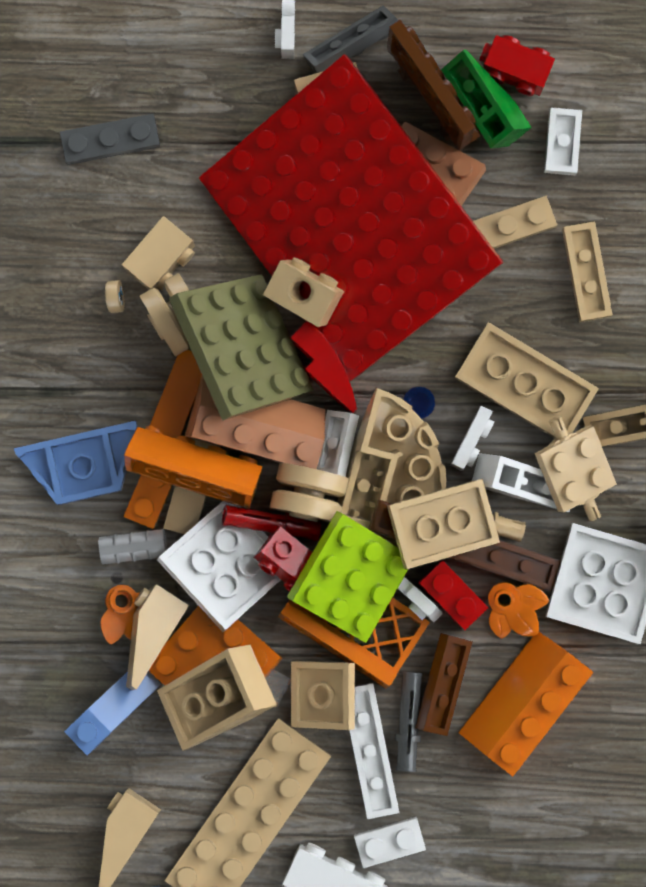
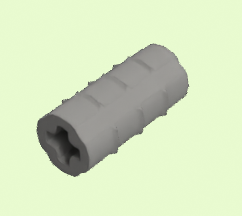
[98,529,167,565]

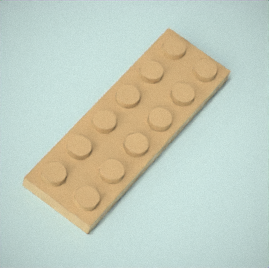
[164,718,331,887]

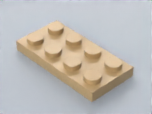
[455,322,599,438]

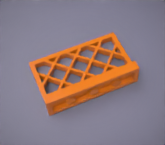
[278,597,430,689]

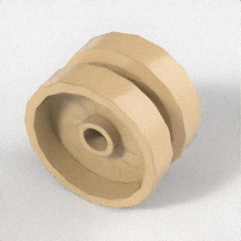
[139,273,189,357]
[269,463,349,522]

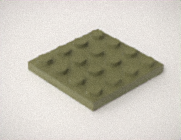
[169,274,314,421]

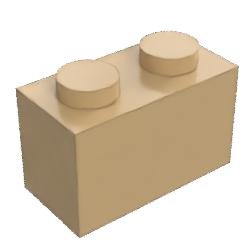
[122,216,195,291]

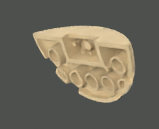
[337,388,446,547]

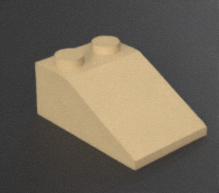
[157,645,277,751]

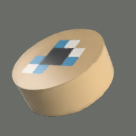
[105,280,125,313]

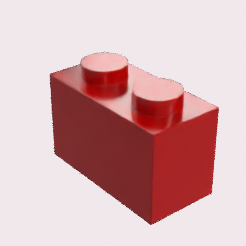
[418,560,488,630]

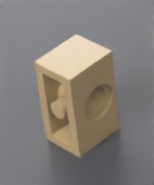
[263,257,344,327]

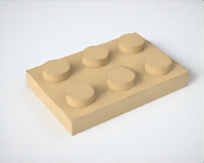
[387,479,500,569]

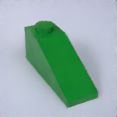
[441,50,532,149]

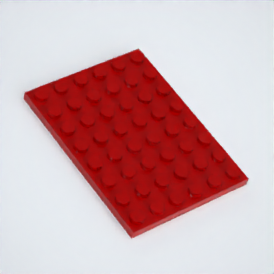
[199,54,504,381]

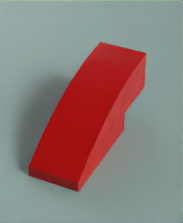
[290,321,357,414]

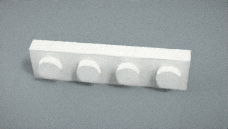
[349,683,399,819]

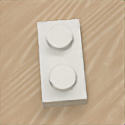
[544,108,582,176]
[450,406,494,471]
[317,410,359,477]
[354,817,426,868]

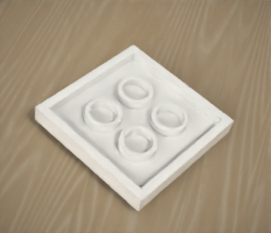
[157,501,281,632]
[545,523,646,644]

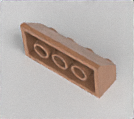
[185,375,325,469]

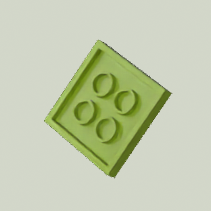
[287,511,409,643]

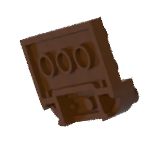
[387,20,480,151]

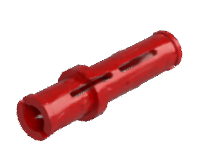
[221,505,321,541]

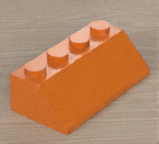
[124,426,263,509]
[458,632,594,777]

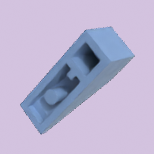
[64,671,162,755]

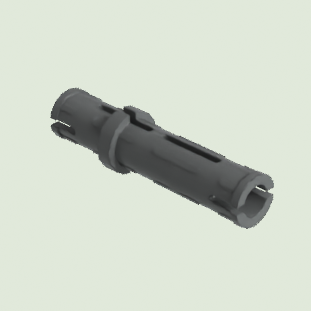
[395,672,423,772]

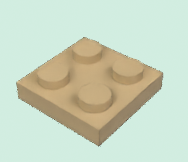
[291,661,355,730]

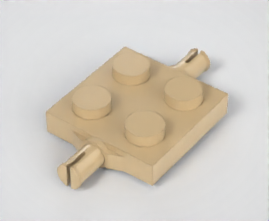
[534,416,617,521]

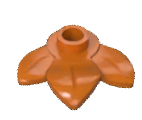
[488,582,549,639]
[100,585,140,645]

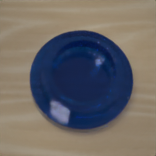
[403,387,435,419]

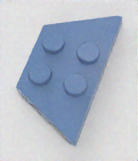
[14,421,138,505]

